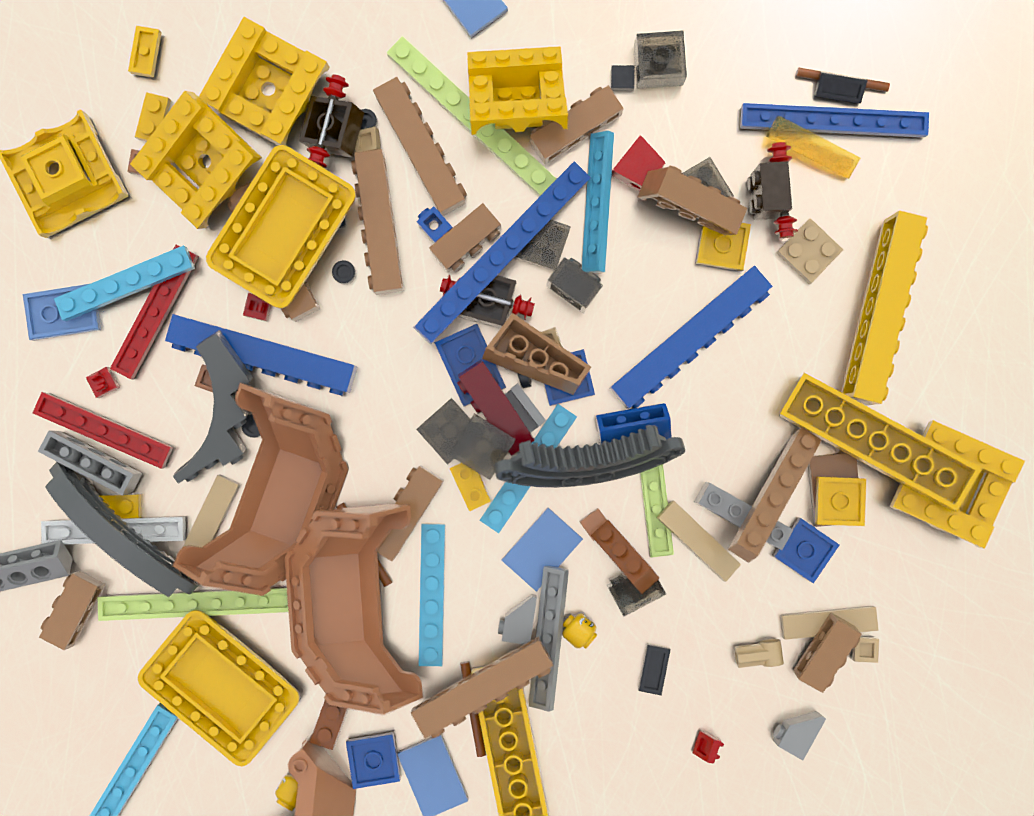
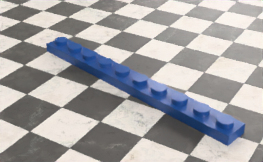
[413,161,591,344]

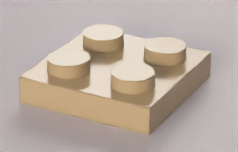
[776,218,844,284]

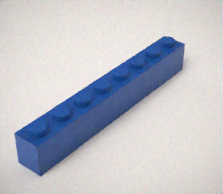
[609,265,773,409]
[165,314,357,396]

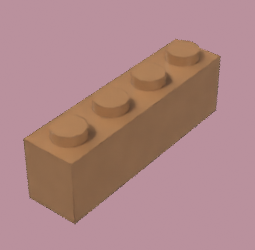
[529,85,624,165]
[377,466,444,562]

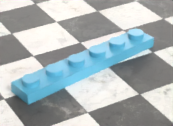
[581,131,614,274]
[54,245,195,321]
[479,404,577,533]
[419,524,445,667]
[90,703,178,816]

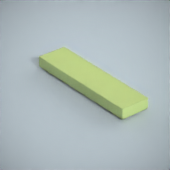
[640,464,674,558]

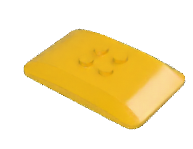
[206,145,356,308]
[138,610,300,766]

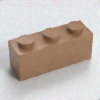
[429,203,501,273]
[39,571,105,650]
[793,613,862,693]

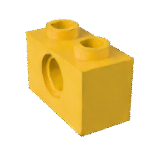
[449,458,492,512]

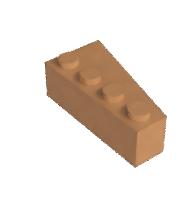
[638,166,747,236]
[482,313,591,395]

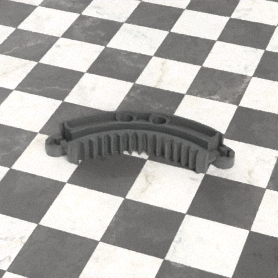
[494,425,685,488]
[45,462,199,597]

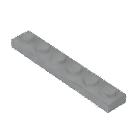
[529,566,569,712]

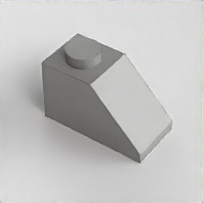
[498,594,537,644]
[773,711,826,760]

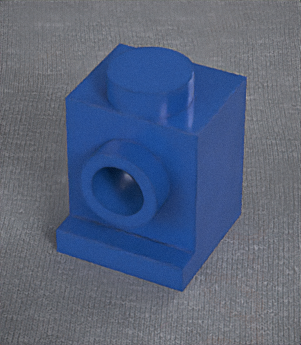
[416,206,453,243]

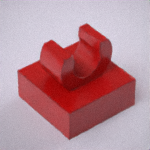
[243,293,271,322]
[85,367,120,398]
[692,731,724,764]

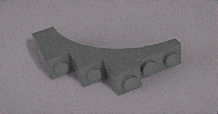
[173,330,253,484]

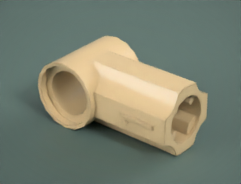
[734,639,784,668]

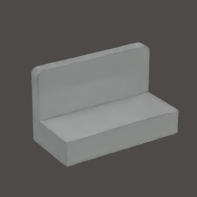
[505,383,546,433]

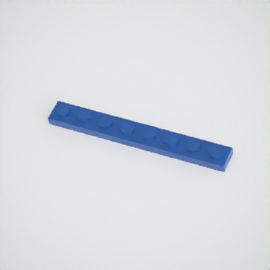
[740,103,929,138]

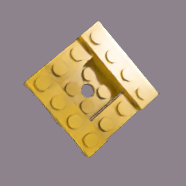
[199,17,330,146]
[467,46,568,135]
[130,91,262,229]
[0,109,129,238]
[890,420,1025,549]

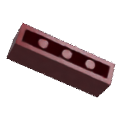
[457,359,535,456]

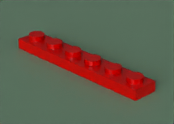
[110,244,199,380]
[32,392,173,469]

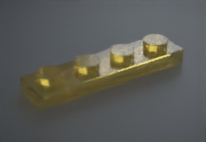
[766,115,861,179]

